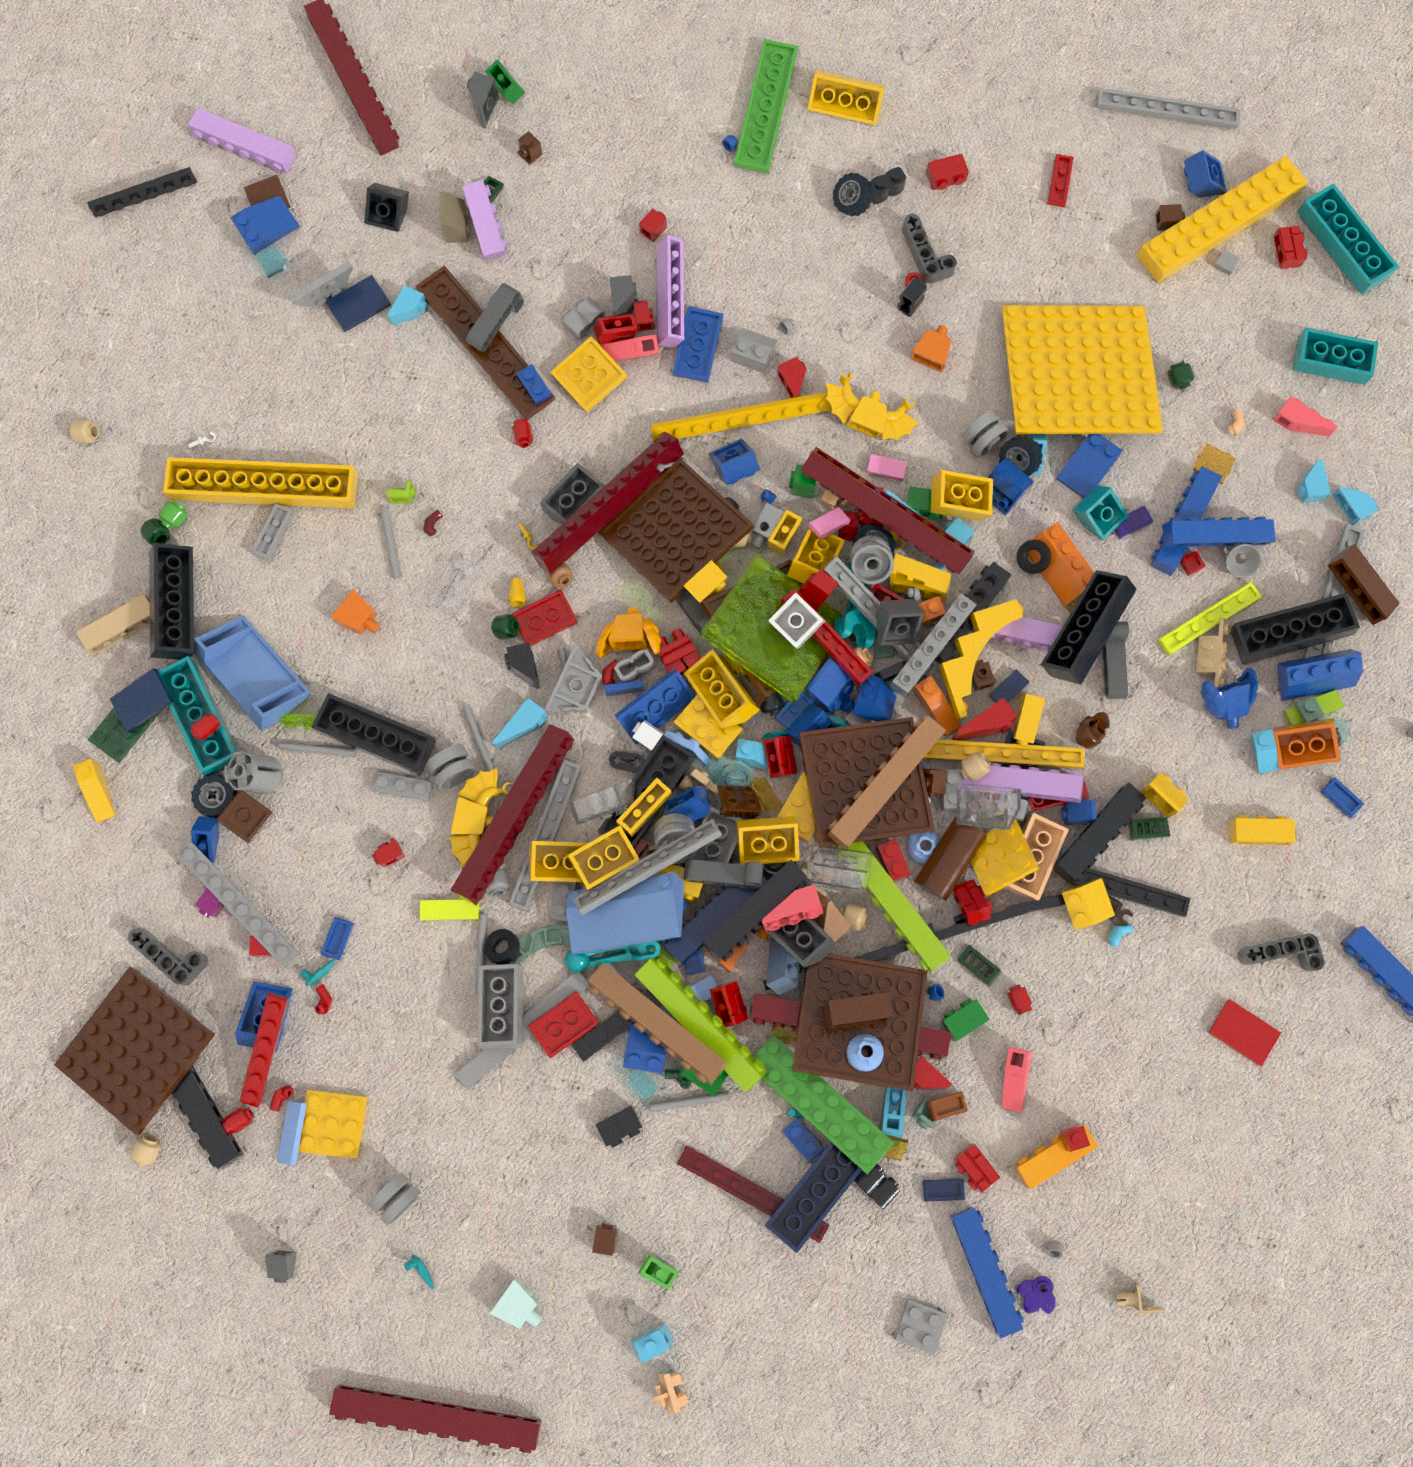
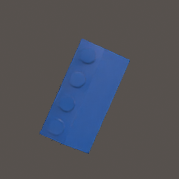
[1277,649,1363,701]

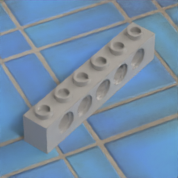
[890,593,977,698]

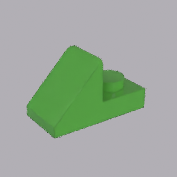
[638,1254,679,1290]

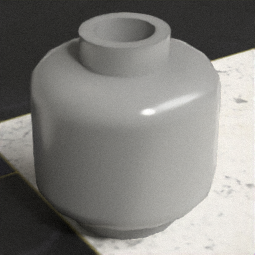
[485,869,509,897]

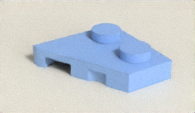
[664,730,711,766]

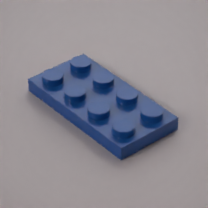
[673,307,723,383]
[615,669,695,745]

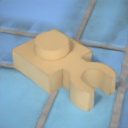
[691,769,719,797]

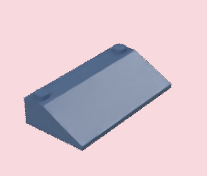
[194,615,311,731]
[566,872,684,955]

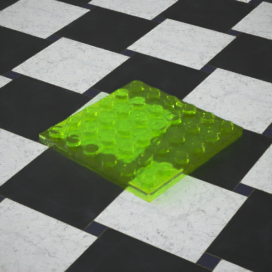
[699,554,843,703]

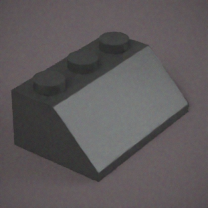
[540,462,605,524]
[762,918,835,968]

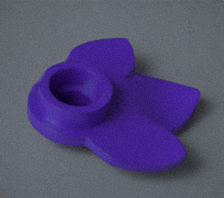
[1016,1276,1056,1314]

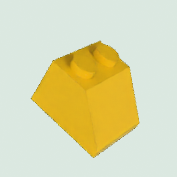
[1140,772,1189,818]
[1062,878,1115,930]

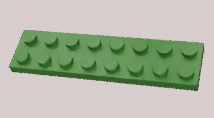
[734,39,798,174]
[753,1035,894,1175]

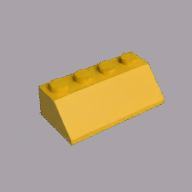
[807,70,886,125]
[684,649,760,728]
[529,841,588,882]

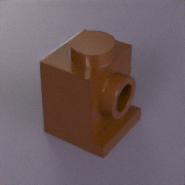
[517,131,542,165]
[972,660,996,691]
[923,768,947,797]

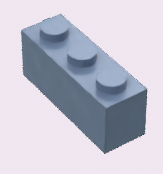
[766,938,799,995]

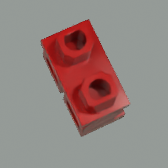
[658,628,702,675]

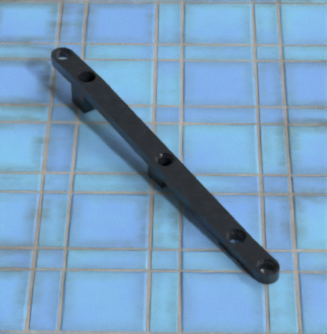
[763,894,1066,991]

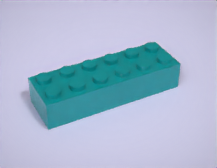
[1297,183,1399,295]
[159,656,239,776]

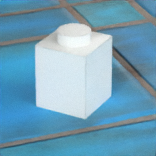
[632,720,664,750]

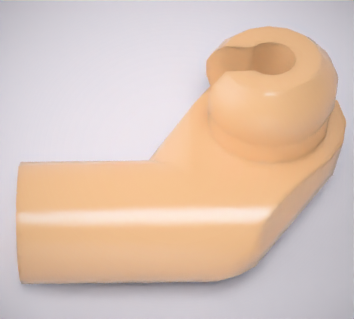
[1228,409,1245,435]

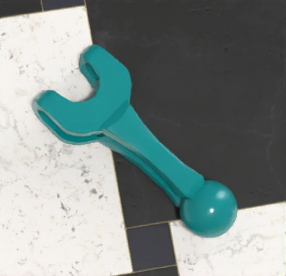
[834,561,875,649]
[564,941,662,973]

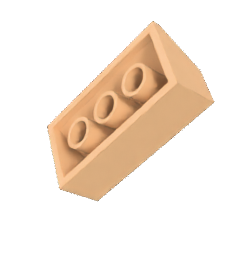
[1004,813,1069,901]

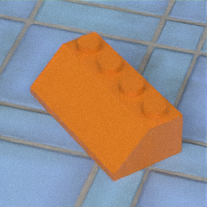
[1027,522,1095,608]

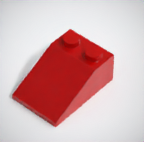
[951,698,1017,741]

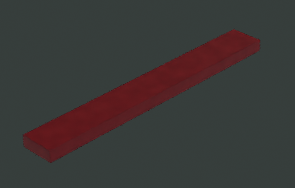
[677,1145,829,1243]

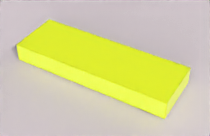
[420,900,480,921]

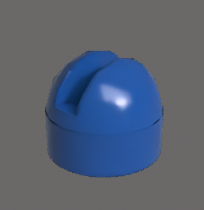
[722,135,737,152]
[760,489,777,504]
[840,696,855,713]
[927,984,945,1001]

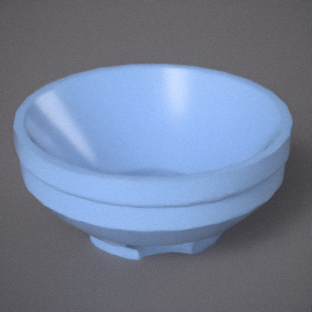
[906,832,940,865]
[846,1034,884,1072]

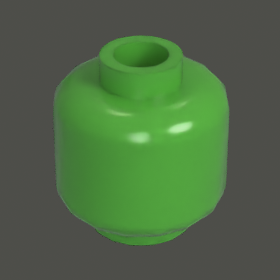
[158,501,188,529]

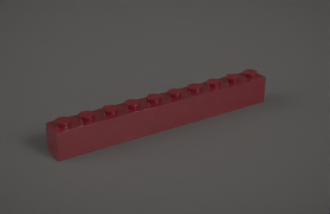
[303,0,399,156]
[531,432,684,574]
[801,447,974,575]
[450,724,574,906]
[749,993,951,1061]
[329,1385,542,1453]

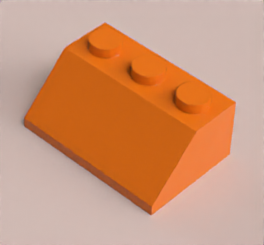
[1273,718,1341,769]

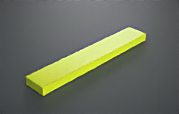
[1157,582,1262,656]

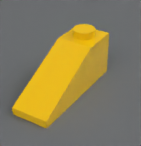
[73,759,116,823]

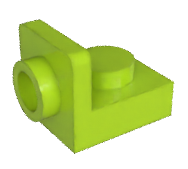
[387,480,416,504]

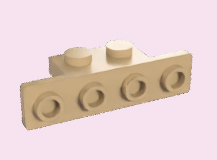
[1196,618,1231,687]

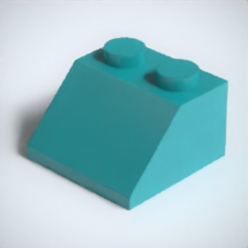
[1072,485,1129,540]

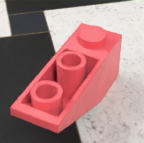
[603,335,659,362]
[1273,396,1338,436]
[762,884,823,931]
[1002,1047,1033,1112]

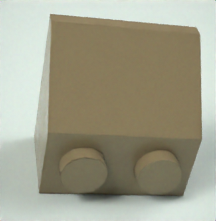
[440,191,471,243]

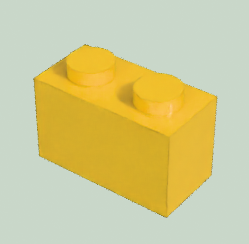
[767,509,803,556]

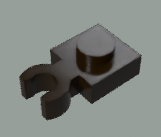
[1108,895,1133,925]

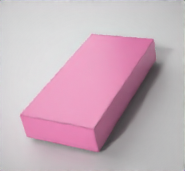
[866,454,907,481]
[809,507,850,539]

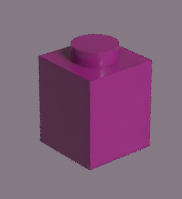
[195,888,224,918]

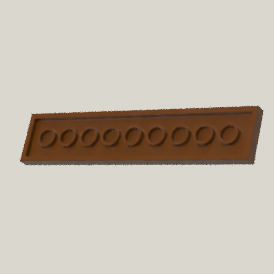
[416,265,555,420]

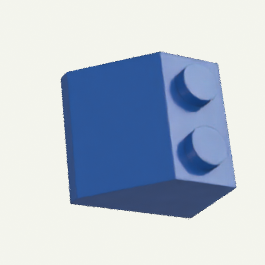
[1184,150,1227,197]
[709,438,760,485]
[806,659,854,715]
[852,675,896,722]
[623,1021,666,1074]

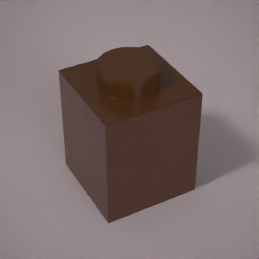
[1155,204,1185,231]
[592,1223,618,1256]

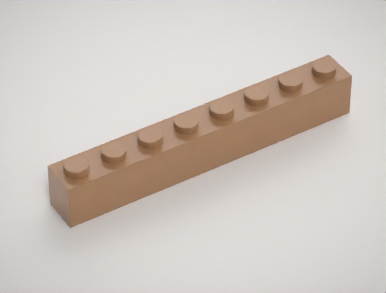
[827,715,946,850]
[587,963,726,1085]

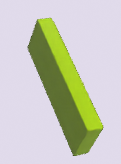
[1283,689,1345,725]

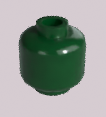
[1167,361,1195,390]
[140,518,170,545]
[491,614,520,640]

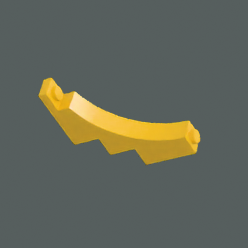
[938,599,1023,720]

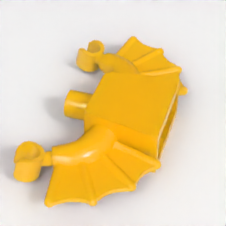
[825,371,919,441]
[448,768,512,867]

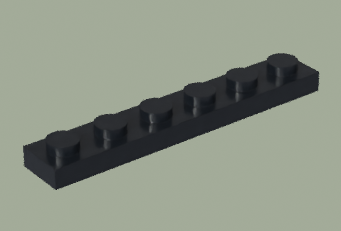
[87,167,197,217]
[1070,867,1191,917]
[572,989,661,1062]

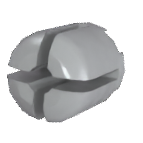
[224,752,282,793]

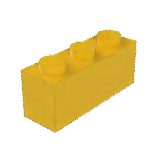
[616,778,672,837]
[1230,815,1296,845]

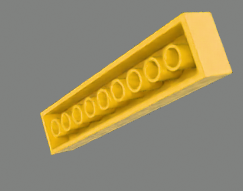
[1137,155,1308,283]
[163,457,358,509]

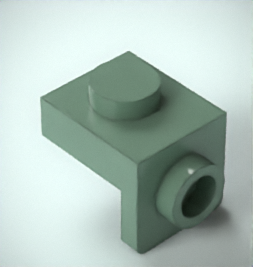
[1294,696,1325,723]
[911,1095,936,1129]

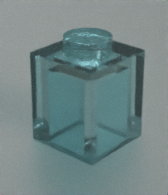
[256,245,287,278]
[628,1070,659,1102]

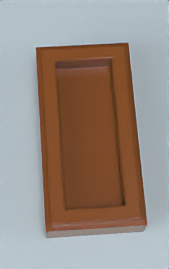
[926,1091,968,1122]

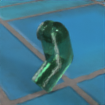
[664,1069,692,1089]

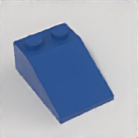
[230,196,300,255]
[1056,434,1123,498]
[235,981,293,1052]

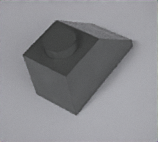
[265,1250,297,1283]

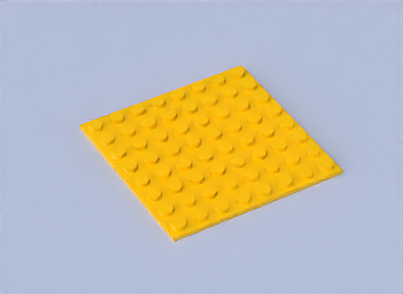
[1001,305,1163,434]

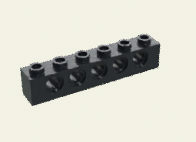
[935,562,1012,664]

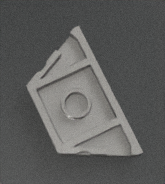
[288,261,353,308]
[544,644,602,712]

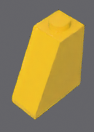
[1012,693,1045,746]

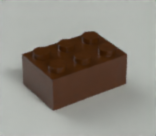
[823,990,893,1030]

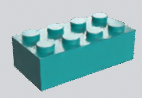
[1293,328,1379,385]

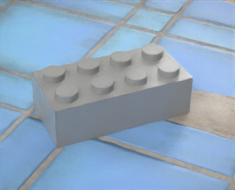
[477,964,523,1049]

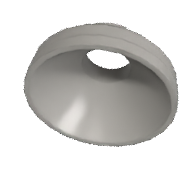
[1225,543,1261,577]

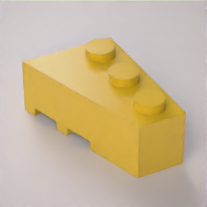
[890,553,951,602]
[684,560,727,603]

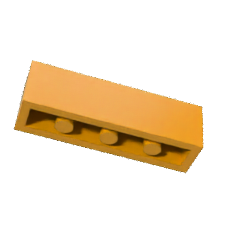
[1014,1123,1099,1190]

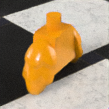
[596,607,661,658]

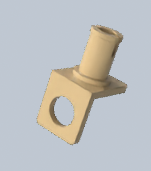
[1116,1282,1164,1314]

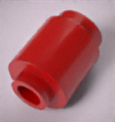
[512,418,533,448]
[190,712,221,740]
[1007,984,1033,1015]
[222,1106,254,1135]

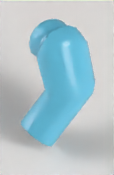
[1108,923,1133,947]

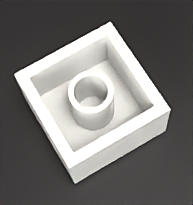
[768,593,825,649]

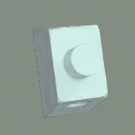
[490,1278,543,1329]

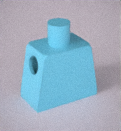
[630,1323,674,1363]

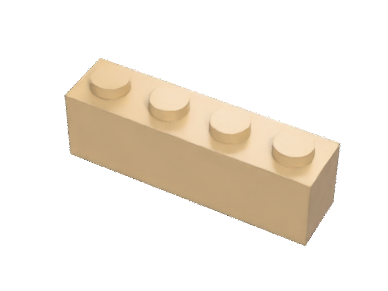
[76,594,150,655]

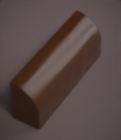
[1327,544,1400,625]
[914,816,987,901]

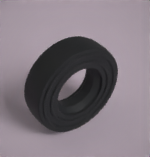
[1016,540,1051,574]
[484,929,520,965]

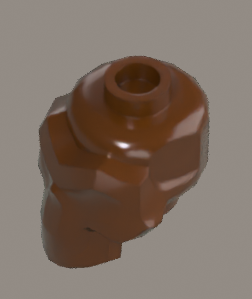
[1076,712,1110,749]

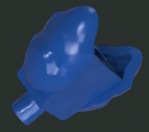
[1200,667,1259,729]

